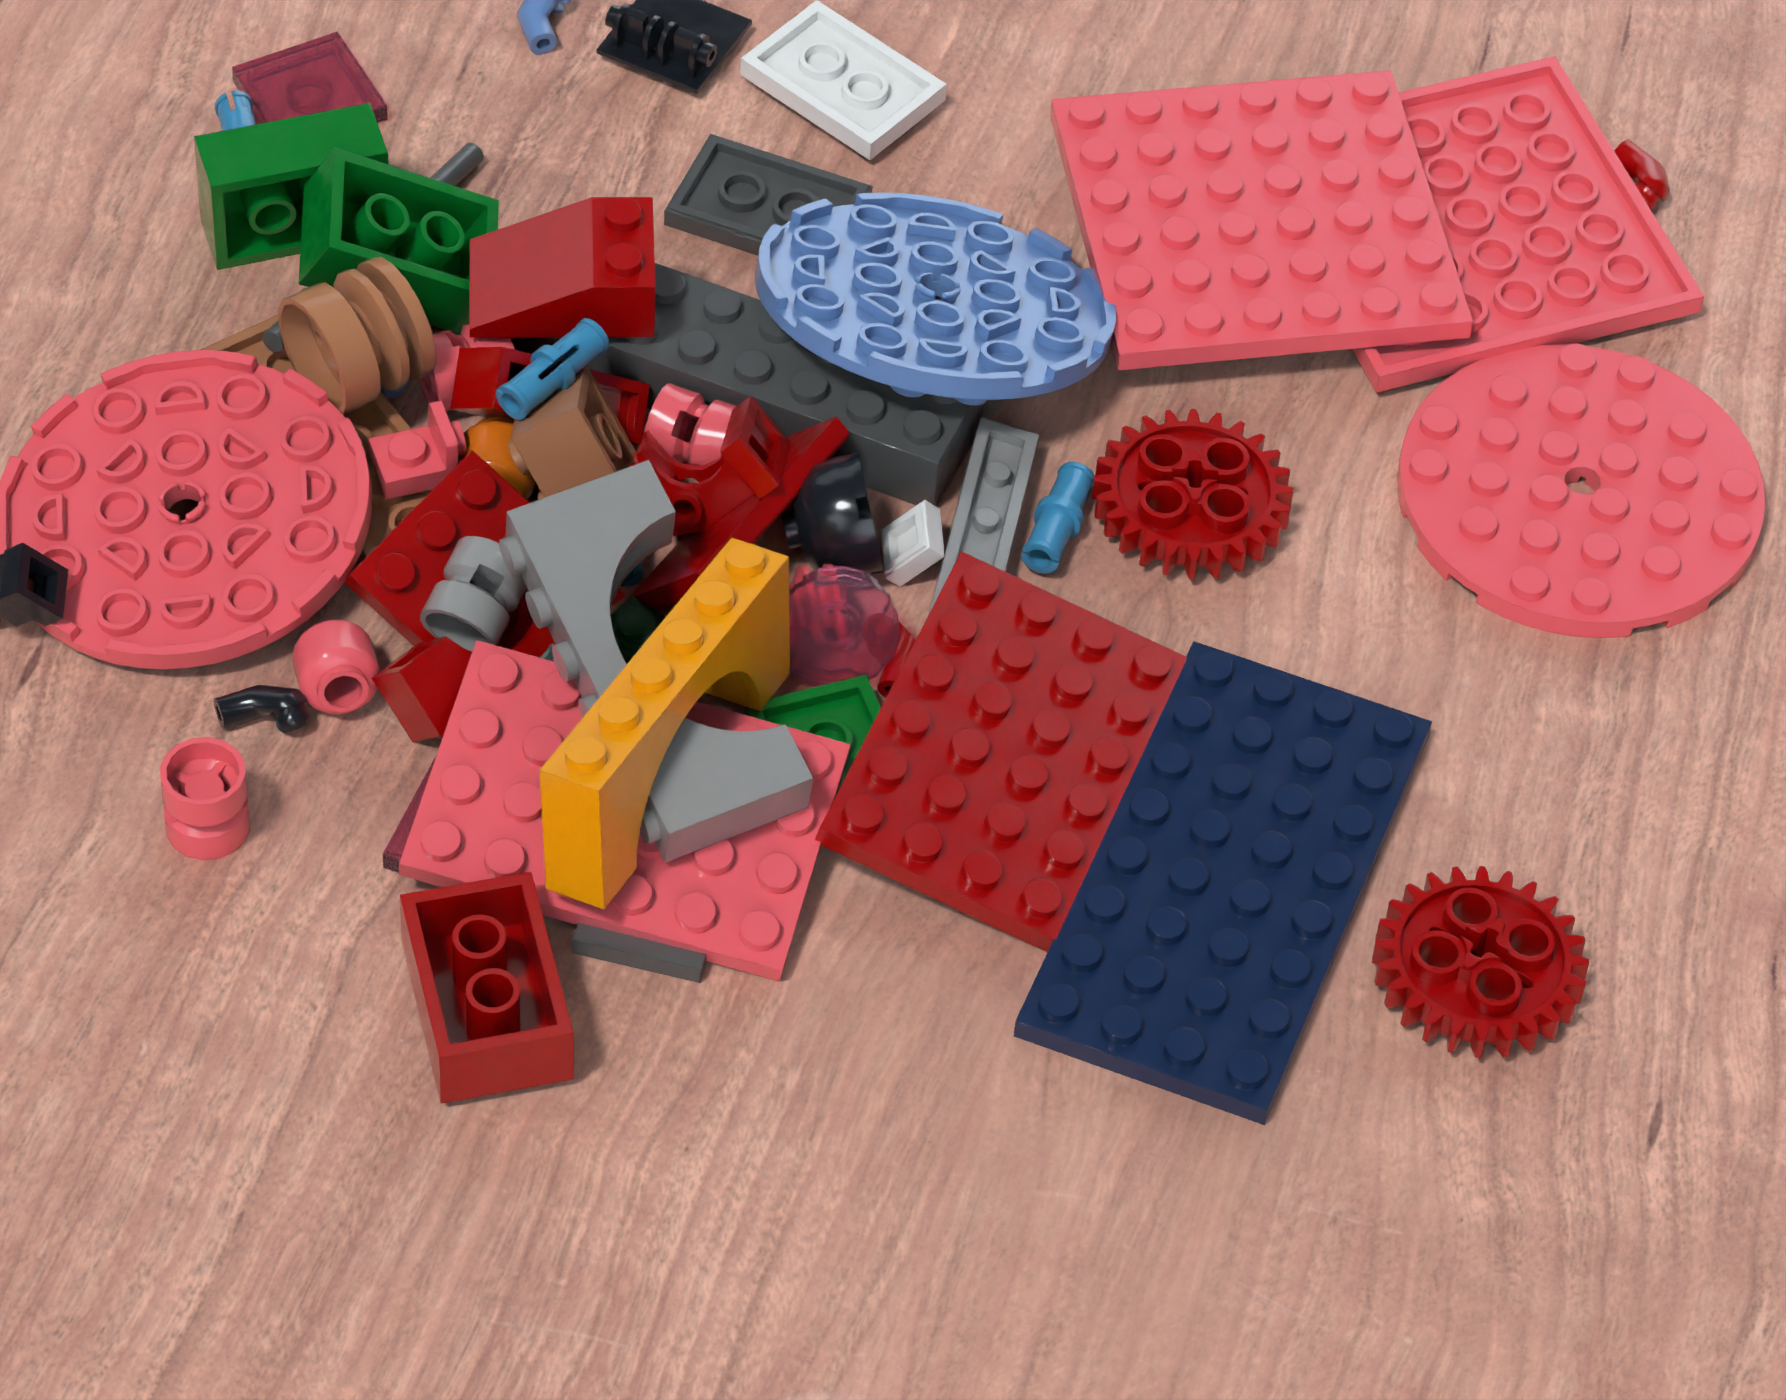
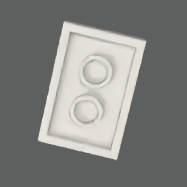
[740,0,947,160]

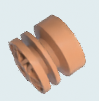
[278,257,436,415]

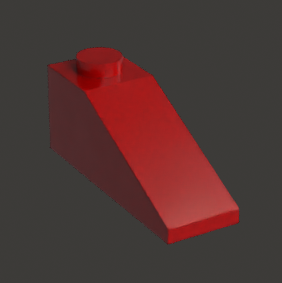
[450,347,650,445]

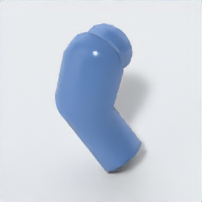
[517,0,570,55]

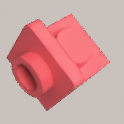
[368,400,466,499]

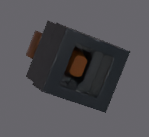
[0,542,69,627]

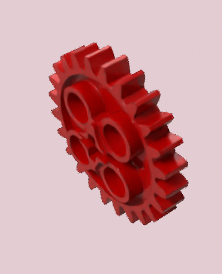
[1092,409,1293,579]
[1372,866,1589,1058]

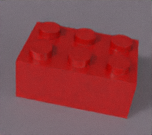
[400,872,574,1103]

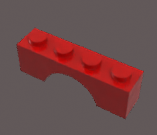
[371,588,625,743]

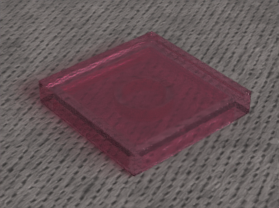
[232,31,388,124]

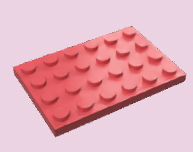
[399,640,851,982]

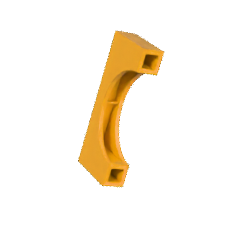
[539,538,790,909]

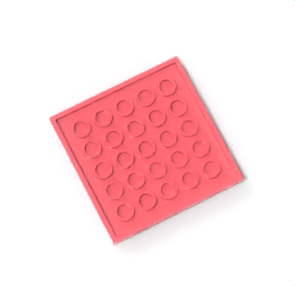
[1352,56,1704,393]
[1050,70,1473,370]

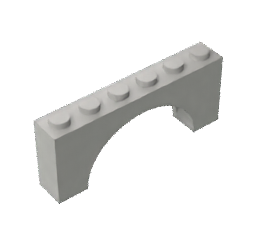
[499,460,813,863]

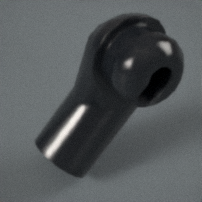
[213,685,311,733]

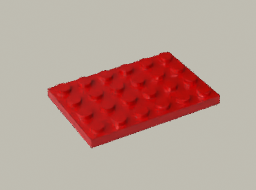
[815,551,1187,952]

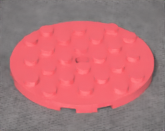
[1397,344,1765,638]
[0,350,373,669]

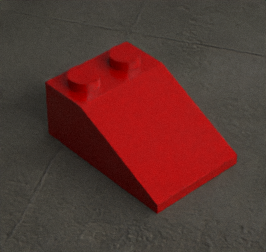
[469,197,655,338]

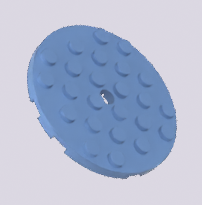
[755,193,1116,405]

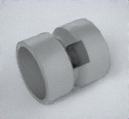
[420,536,527,651]

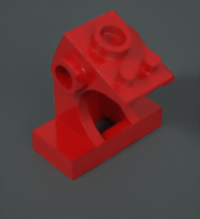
[630,396,790,536]

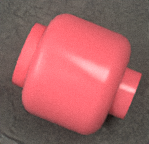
[292,620,381,714]

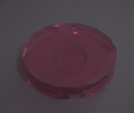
[789,566,900,687]

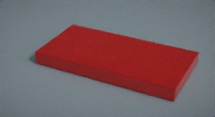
[628,416,850,615]

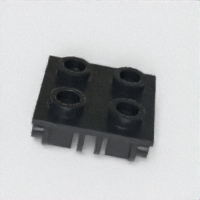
[597,0,752,94]

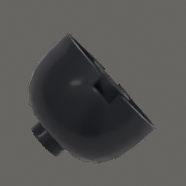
[781,452,884,580]

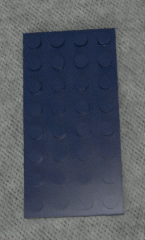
[1014,641,1432,1125]

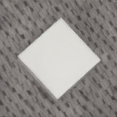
[881,500,945,587]

